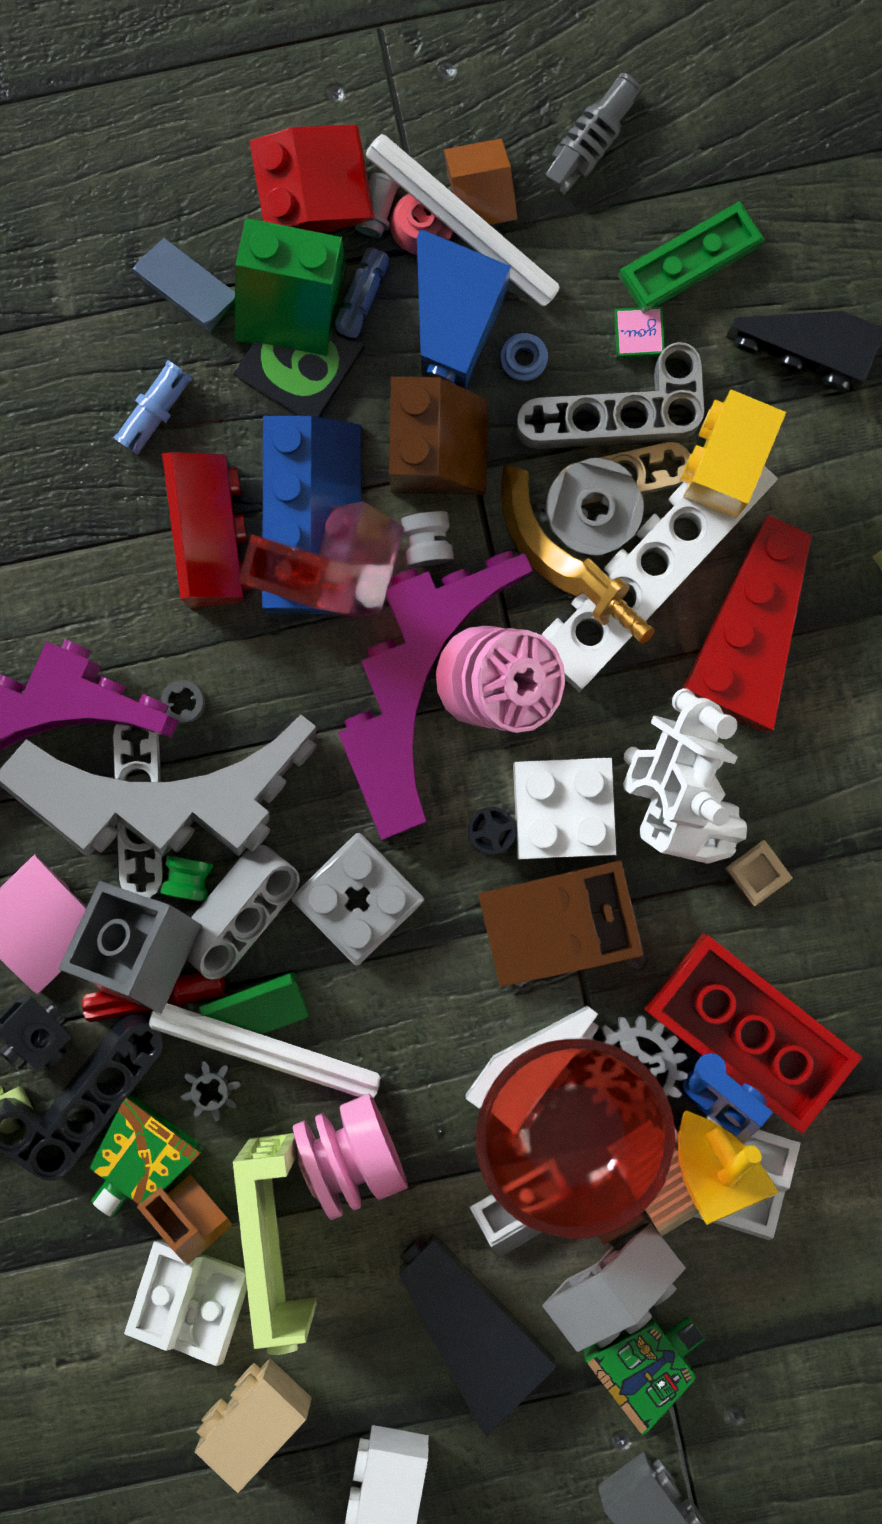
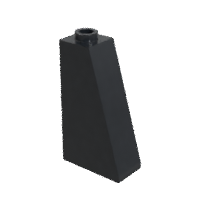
[399,1233,557,1436]

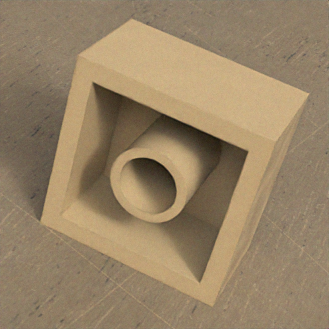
[195,1358,312,1493]

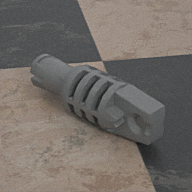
[546,72,643,195]

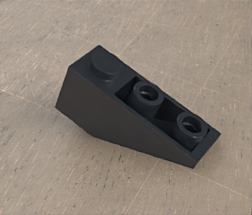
[726,311,882,392]

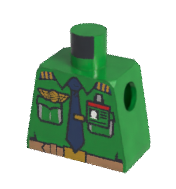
[583,1316,706,1436]

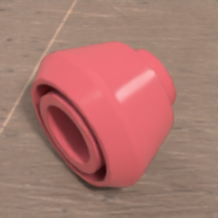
[390,194,453,255]

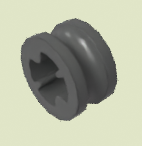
[160,680,206,724]

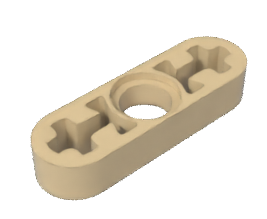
[559,442,690,508]

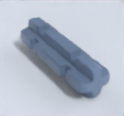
[334,248,389,338]

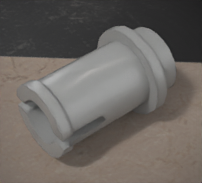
[355,172,400,238]

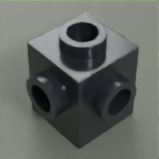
[0,994,72,1072]

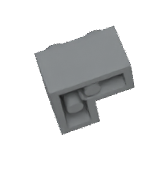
[542,1222,686,1352]

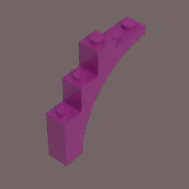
[338,551,532,840]
[0,639,179,752]

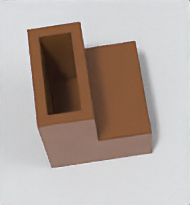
[444,138,517,225]
[137,1175,233,1266]

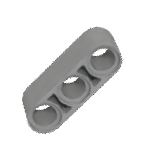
[186,845,299,980]

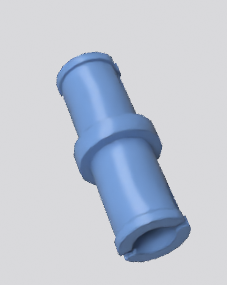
[113,360,193,456]

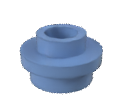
[501,333,548,381]

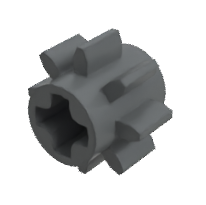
[181,1060,242,1121]

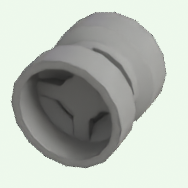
[401,511,454,567]

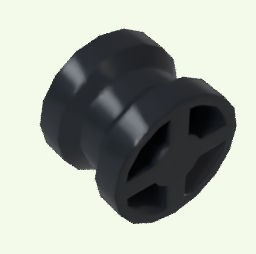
[468,807,516,855]

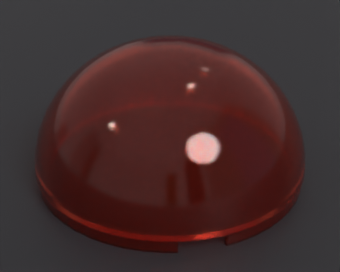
[476,1038,676,1239]

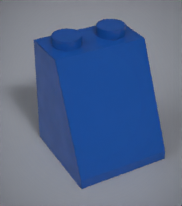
[417,229,511,389]

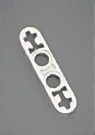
[113,725,165,898]

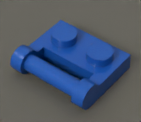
[680,1053,773,1143]

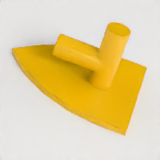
[678,1111,779,1225]

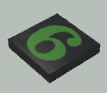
[234,327,365,417]

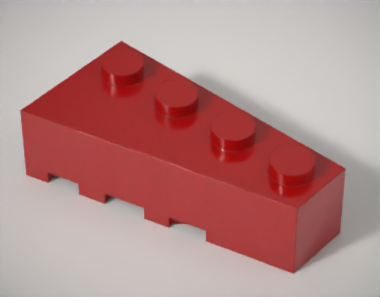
[682,515,812,733]

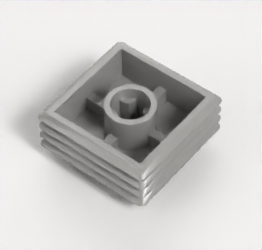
[291,833,424,965]

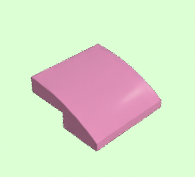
[0,854,87,994]

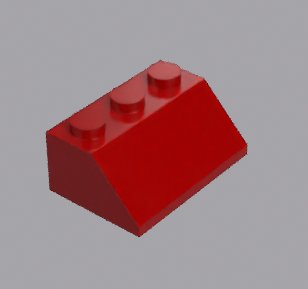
[162,452,254,609]

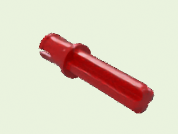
[82,972,226,1022]

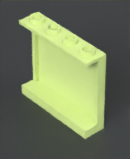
[233,1133,317,1355]

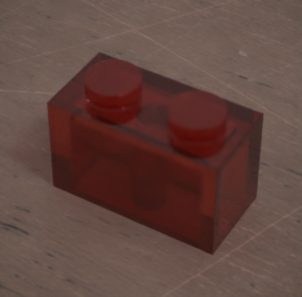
[238,534,363,614]

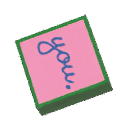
[614,307,665,359]

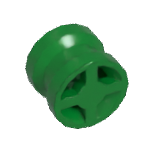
[160,855,214,901]

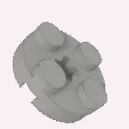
[546,458,644,555]

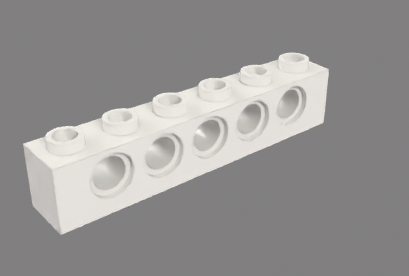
[542,466,778,693]

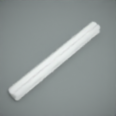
[366,134,560,306]
[149,1003,380,1099]

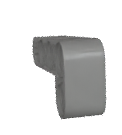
[516,342,704,449]

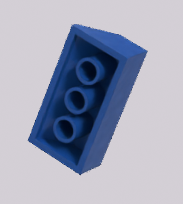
[262,416,361,614]

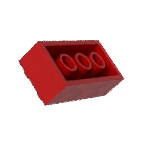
[643,934,863,1134]

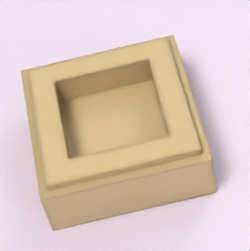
[725,840,793,907]

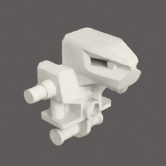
[623,688,747,864]

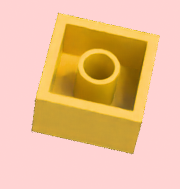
[680,390,786,519]

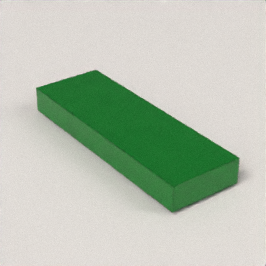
[618,201,765,314]

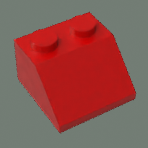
[249,124,375,234]

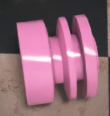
[436,626,565,733]
[293,1093,408,1220]

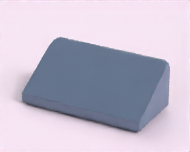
[132,238,235,333]

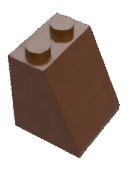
[389,376,488,495]

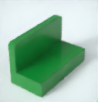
[199,971,310,1035]

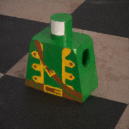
[90,1093,204,1217]

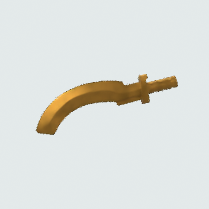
[501,464,655,644]

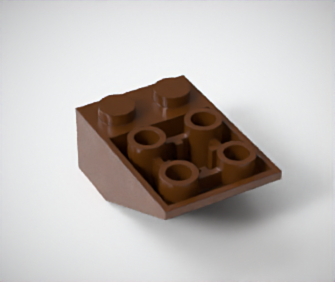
[478,860,644,987]

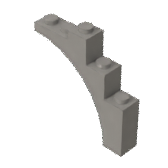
[0,715,317,858]

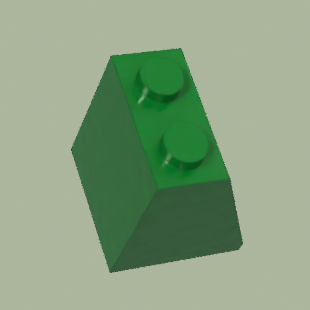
[235,218,347,356]

